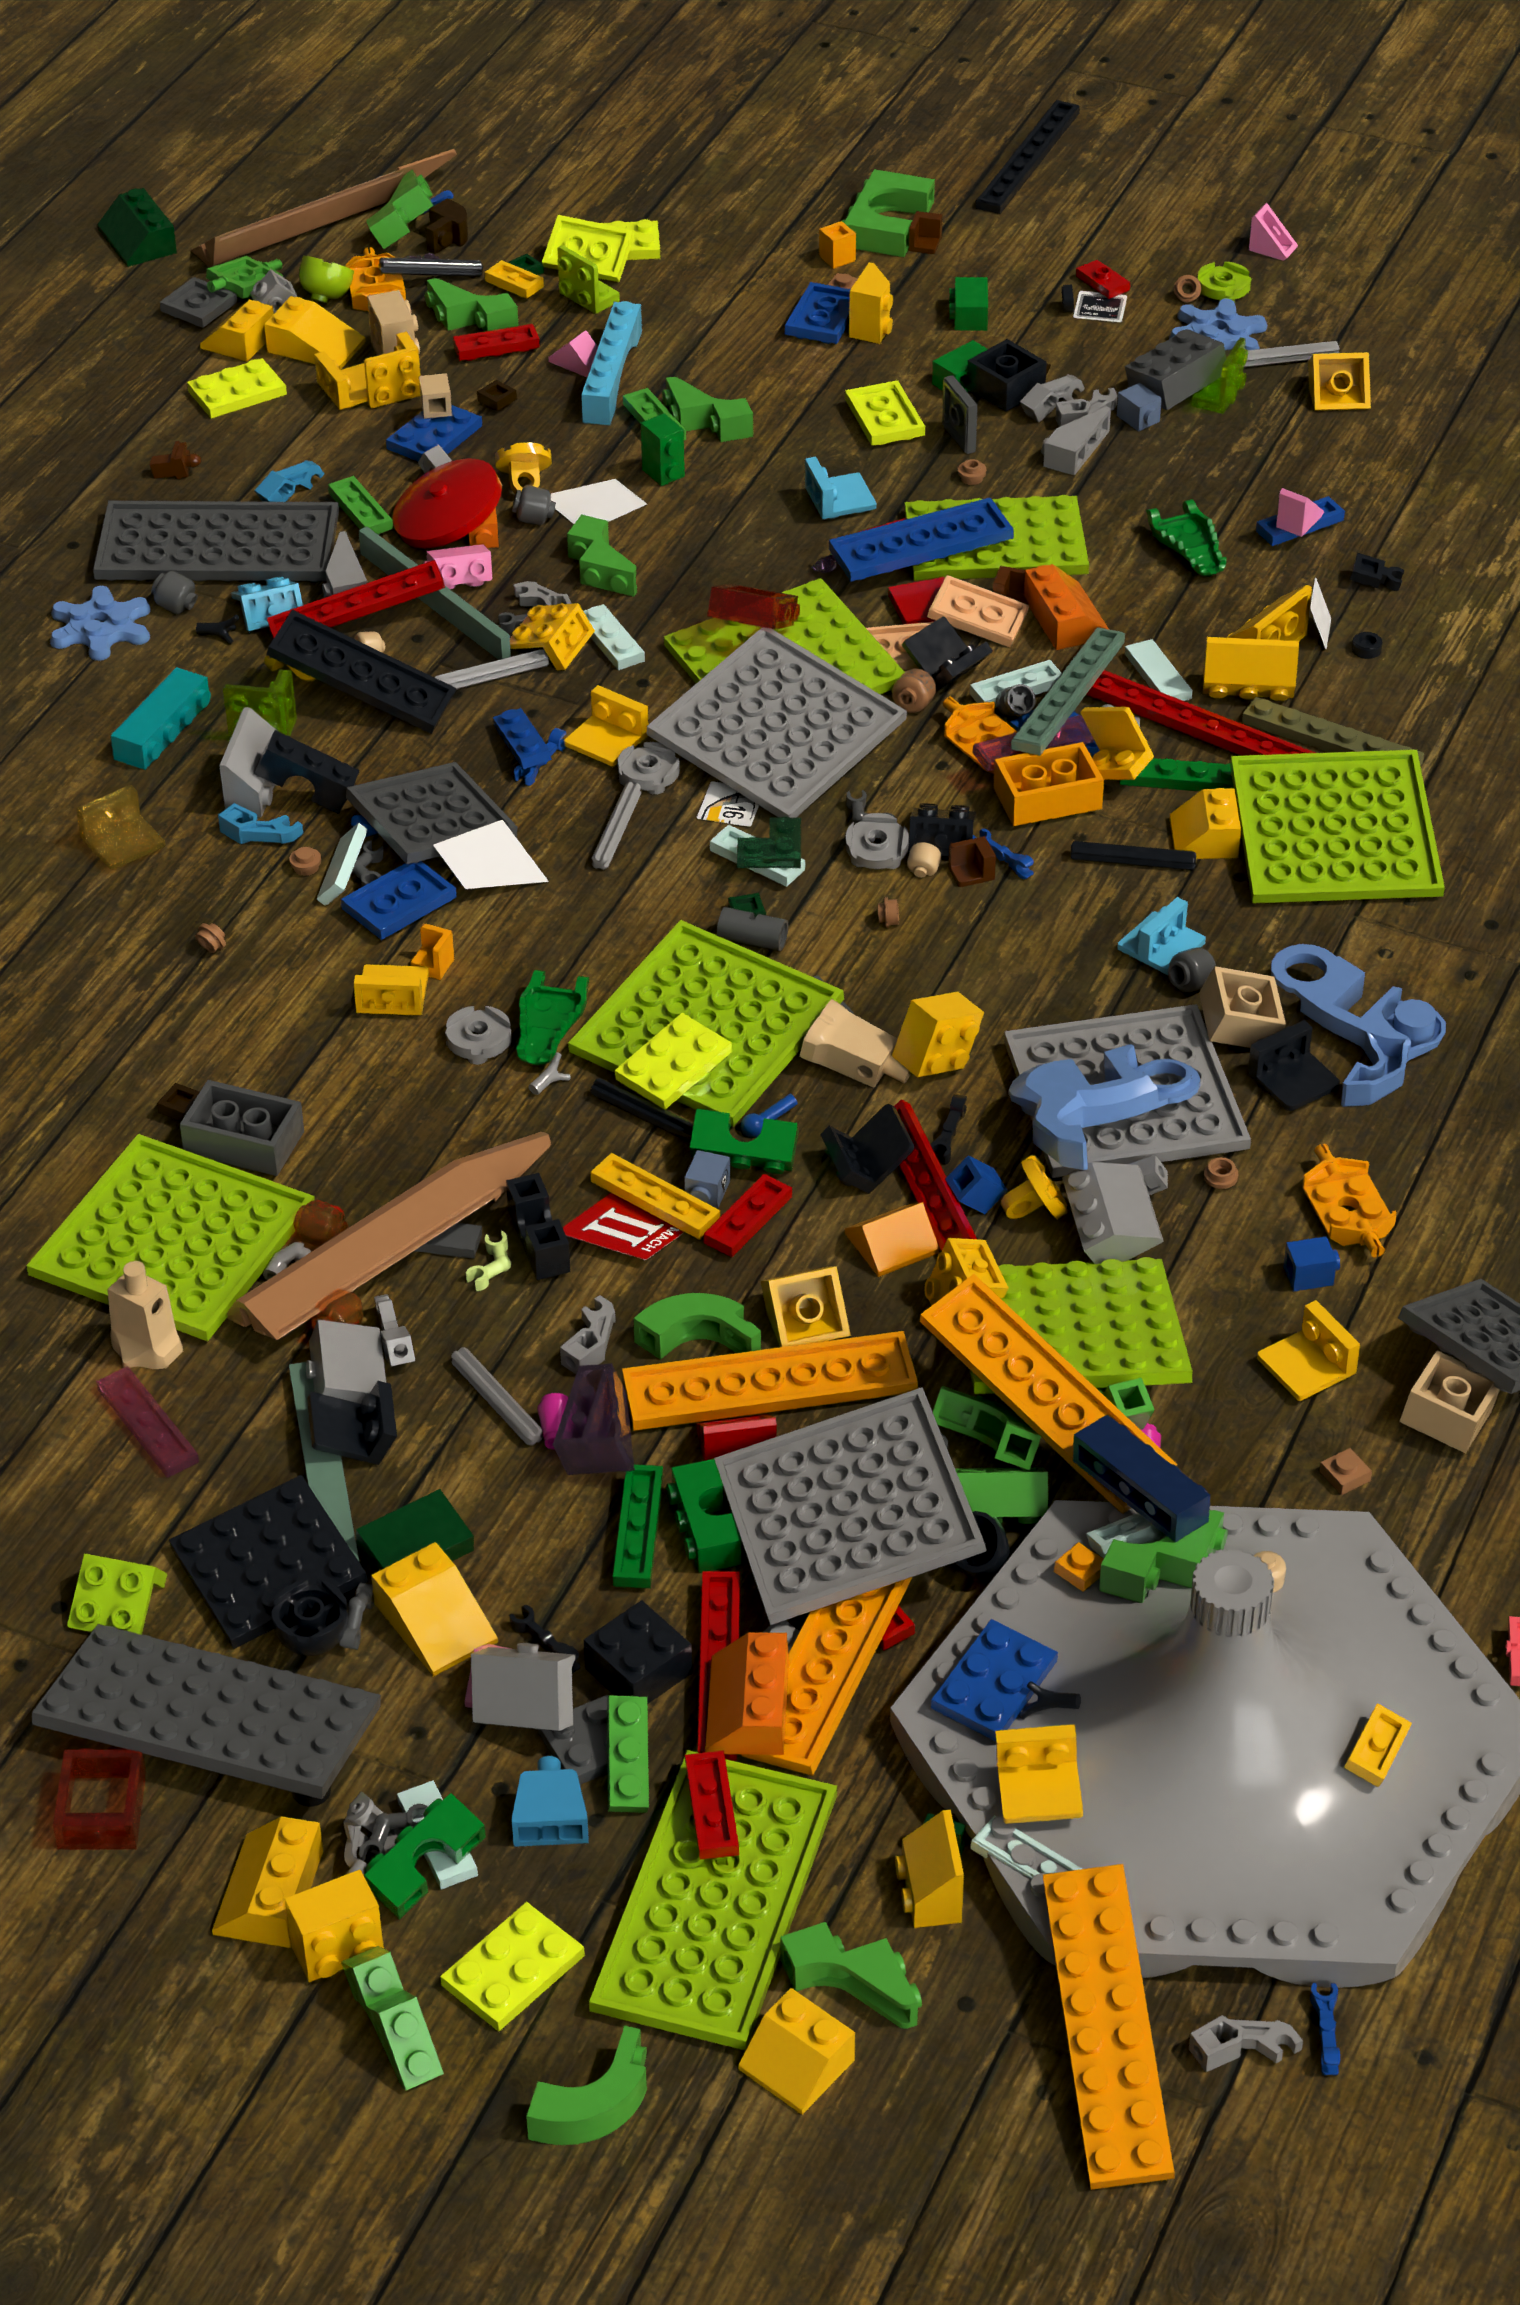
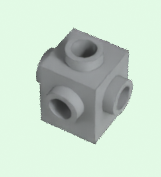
[250,269,297,313]

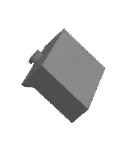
[306,1320,386,1404]
[471,1643,575,1731]

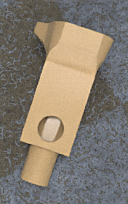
[799,999,911,1088]
[107,1261,183,1369]

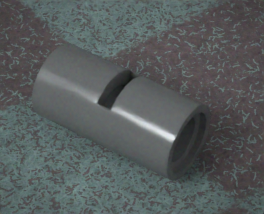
[717,907,788,951]

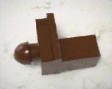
[149,441,201,479]

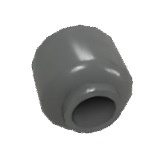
[512,485,556,526]
[151,571,198,615]
[1168,947,1216,993]

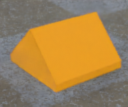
[845,1202,939,1277]

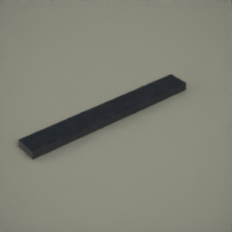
[976,100,1080,214]

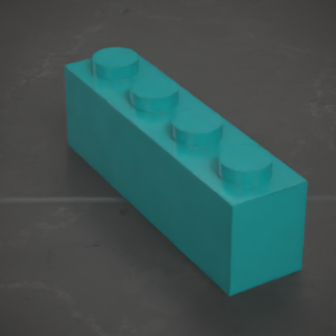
[111,667,211,770]

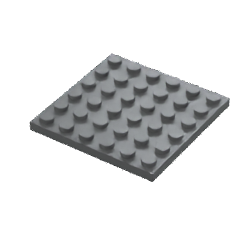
[647,625,907,824]
[1004,1004,1251,1178]
[714,1387,987,1625]

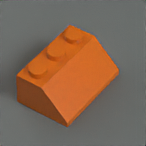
[1024,564,1109,650]
[705,1632,789,1755]

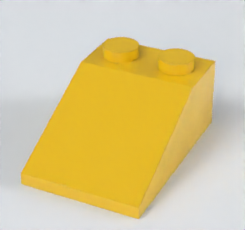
[264,296,366,370]
[371,1542,498,1677]

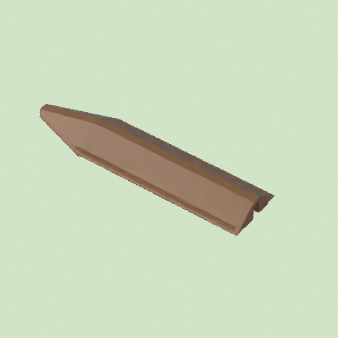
[190,149,457,267]
[226,1132,551,1340]

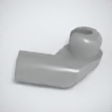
[263,1242,311,1280]

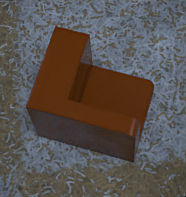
[909,211,943,254]
[993,566,1029,605]
[948,836,996,887]

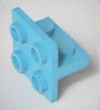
[1117,897,1206,975]

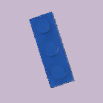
[1256,496,1345,546]
[493,708,552,769]

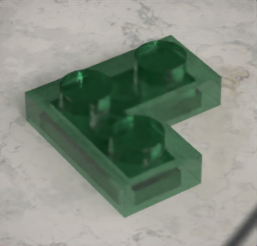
[737,817,801,868]

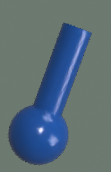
[740,1093,798,1138]

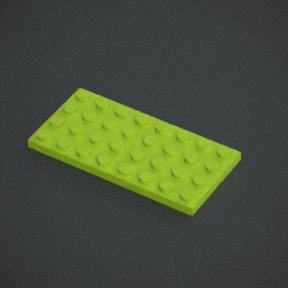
[589,1750,837,2051]

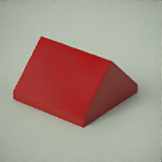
[696,1414,777,1461]

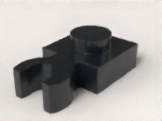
[1350,553,1404,591]

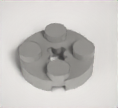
[618,742,680,794]
[846,813,909,869]
[445,1006,512,1065]

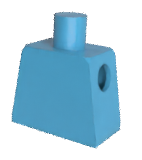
[512,1756,589,1847]

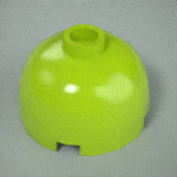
[299,256,354,303]

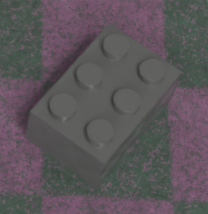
[1125,329,1229,410]
[180,1080,304,1176]

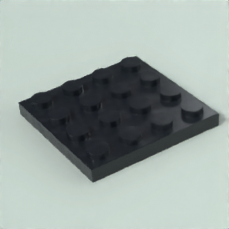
[169,1475,368,1649]

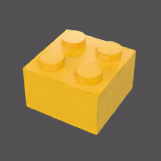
[892,992,984,1078]
[285,1869,384,1983]

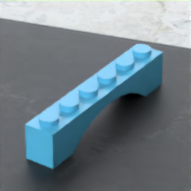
[581,301,642,425]

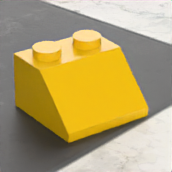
[849,262,893,344]
[200,300,274,362]
[1308,352,1371,411]
[1169,788,1241,859]
[760,1266,851,1347]
[895,1810,964,1928]
[738,1988,855,2115]

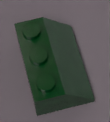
[97,188,177,267]

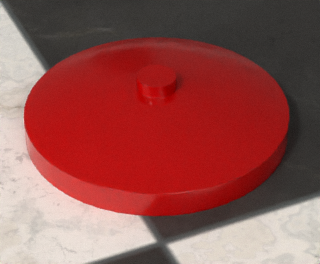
[393,459,502,548]

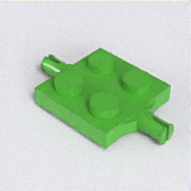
[206,256,283,298]

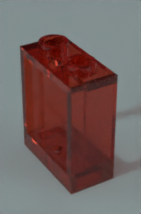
[707,583,800,629]
[53,1748,146,1850]

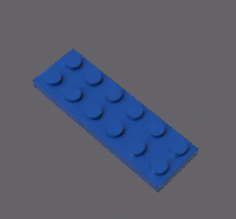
[829,497,1014,582]

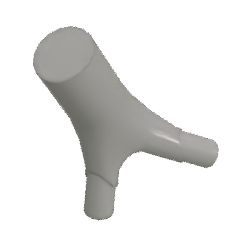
[529,1052,571,1095]

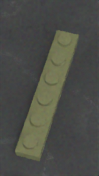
[1242,697,1424,766]

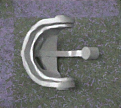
[343,1791,403,1875]

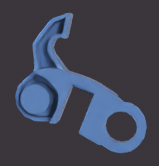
[1271,944,1446,1107]
[1008,1044,1201,1170]

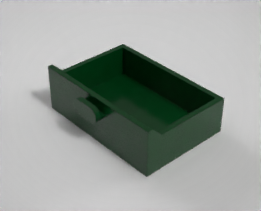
[356,1489,474,1572]

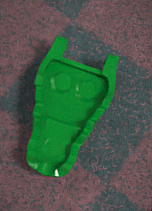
[1146,499,1227,577]
[516,970,589,1065]

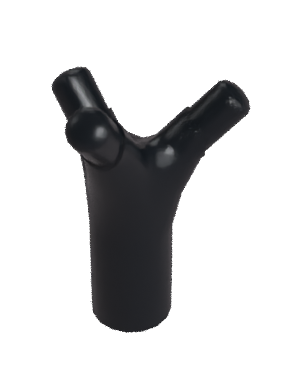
[196,615,239,644]
[1019,1681,1081,1719]

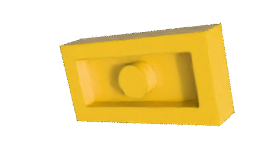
[485,260,544,299]
[1344,1703,1412,1788]

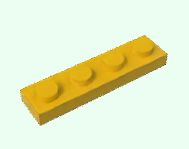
[590,1153,720,1240]

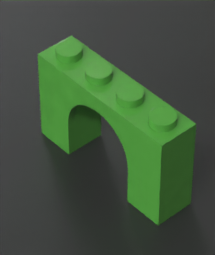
[842,169,935,257]

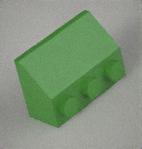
[955,1467,1048,1524]

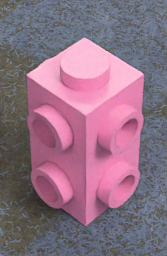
[423,544,492,589]

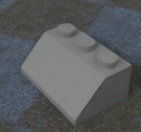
[220,707,279,817]
[1062,1162,1164,1264]

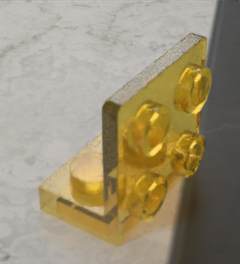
[76,785,165,870]

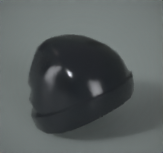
[954,1511,1010,1579]

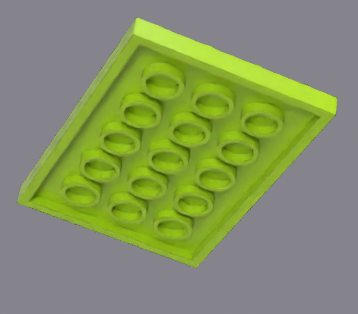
[904,495,1089,581]

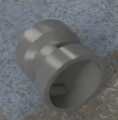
[996,684,1036,718]

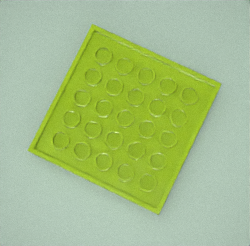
[664,578,905,694]
[1230,750,1445,903]
[568,920,844,1127]
[26,1134,316,1342]
[970,1257,1193,1394]

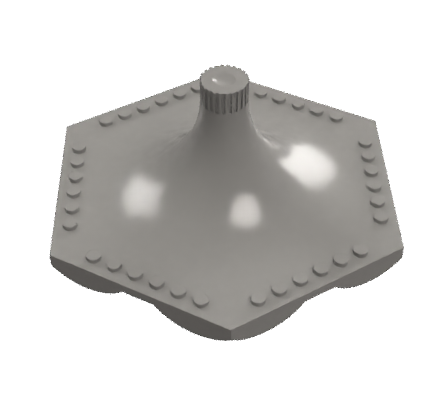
[890,1500,1520,1988]

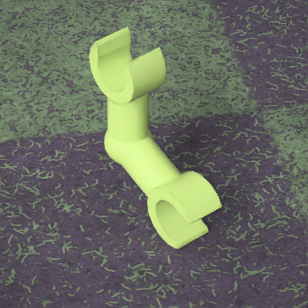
[466,1231,511,1291]

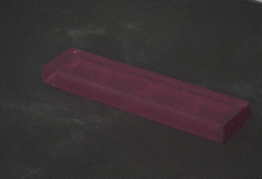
[972,715,1094,772]
[96,1366,199,1478]

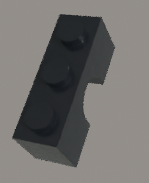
[254,730,360,814]
[506,1173,570,1280]

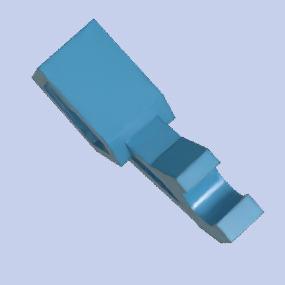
[255,460,324,502]
[218,803,303,844]

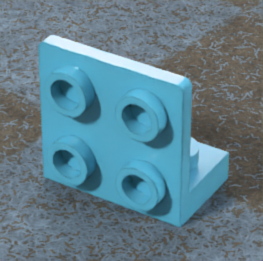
[805,457,877,519]
[231,576,303,631]

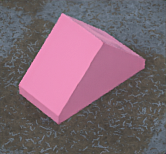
[1249,203,1298,260]
[548,330,598,377]
[1276,488,1324,537]

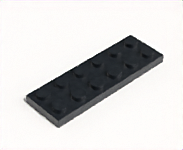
[266,609,457,734]

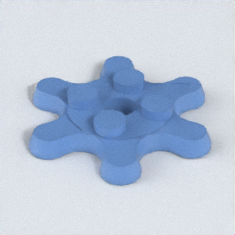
[1169,298,1267,351]
[50,586,151,661]

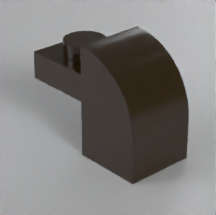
[425,198,468,254]

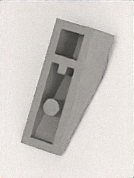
[1041,407,1111,476]
[322,531,367,598]

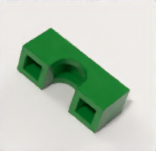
[690,1109,798,1174]
[666,1459,742,1573]
[364,1793,486,1920]

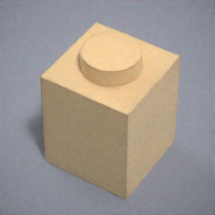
[419,373,452,419]

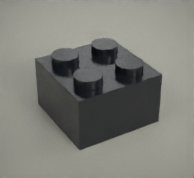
[967,339,1047,412]
[583,1600,693,1705]

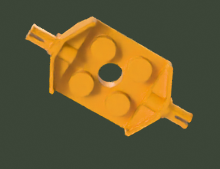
[345,247,406,312]
[943,696,1025,773]
[1302,1144,1397,1258]

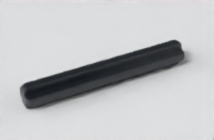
[379,258,483,277]
[1070,841,1196,870]
[590,1078,694,1142]

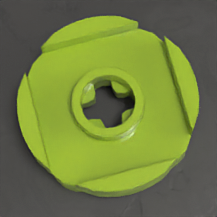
[1198,262,1251,303]

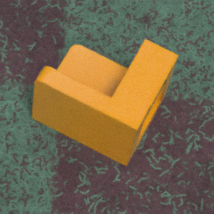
[819,221,856,269]
[410,923,454,980]

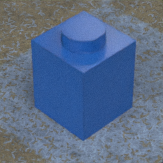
[945,1155,1008,1214]
[1283,1236,1340,1292]

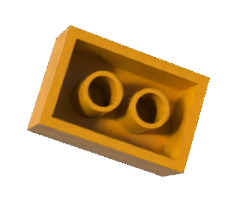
[993,742,1104,826]

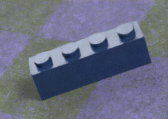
[1073,1415,1210,1543]

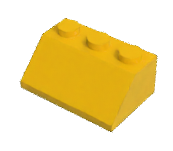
[1227,585,1312,641]
[1202,637,1299,701]
[212,1816,323,1948]

